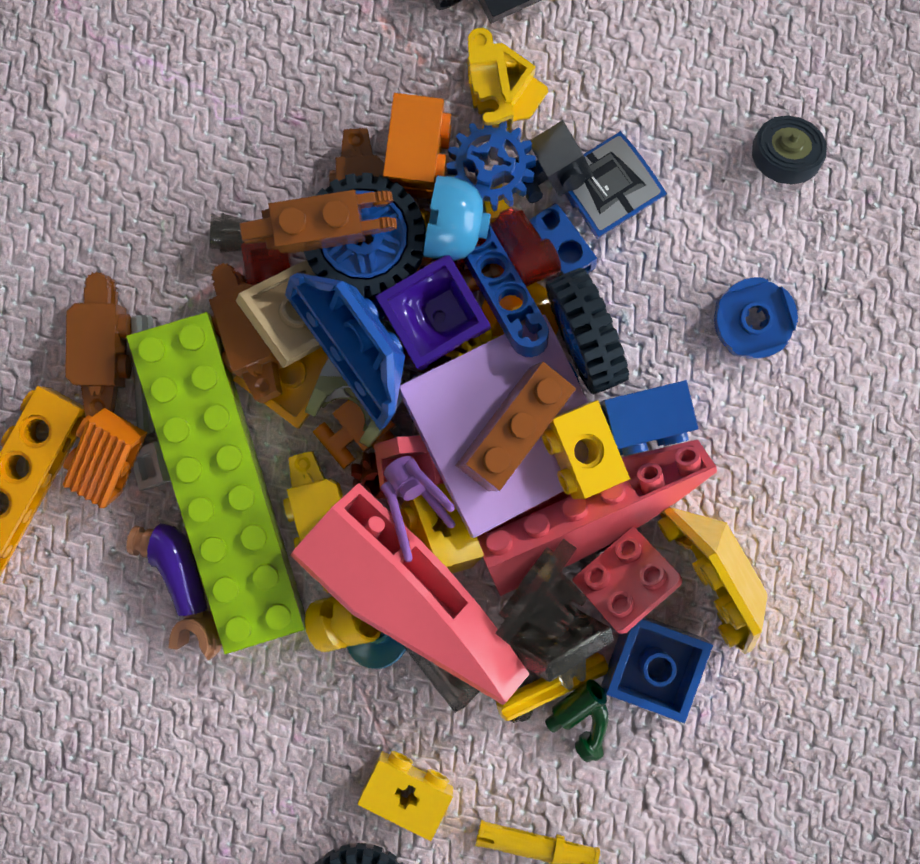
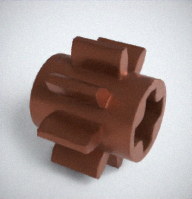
[351,451,387,500]

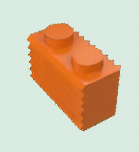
[63,408,147,508]

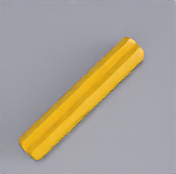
[496,652,609,721]

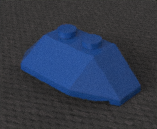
[285,273,405,430]

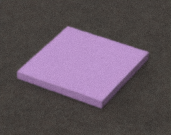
[399,314,589,538]

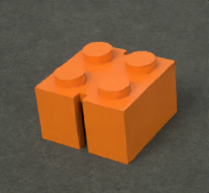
[383,93,452,199]

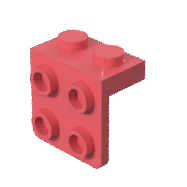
[571,526,682,634]

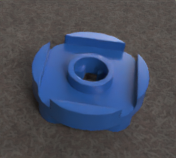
[714,277,798,359]

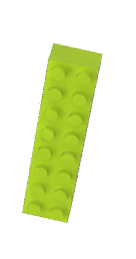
[126,312,305,654]

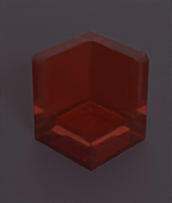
[241,242,292,286]

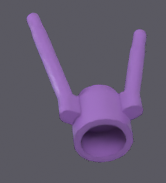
[381,456,455,562]

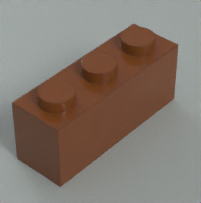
[455,362,576,491]

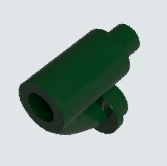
[545,679,608,762]

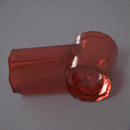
[491,207,561,287]

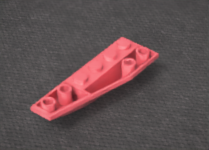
[477,439,717,596]
[290,483,529,705]

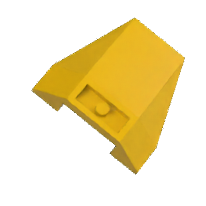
[657,507,768,654]

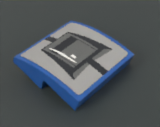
[565,131,667,239]

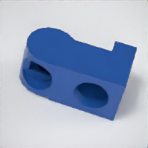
[527,203,597,276]

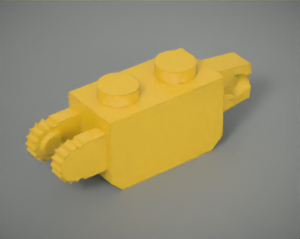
[283,451,344,594]

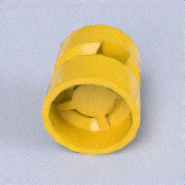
[305,596,381,652]

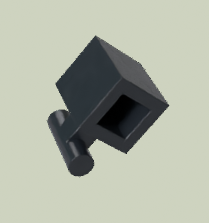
[515,120,594,203]

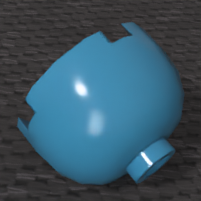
[424,175,491,261]

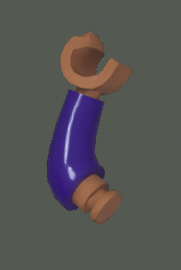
[126,523,222,661]

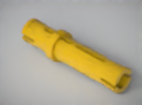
[475,820,600,864]

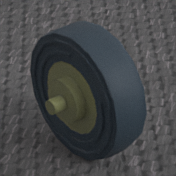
[752,115,827,185]

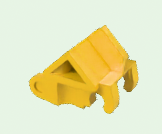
[467,28,548,131]

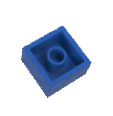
[599,380,699,456]
[601,616,713,724]

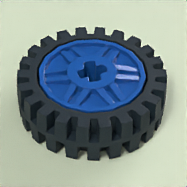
[304,173,426,300]
[546,268,629,395]

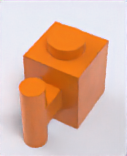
[313,400,397,469]

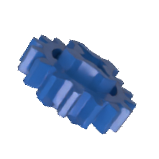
[446,121,536,211]

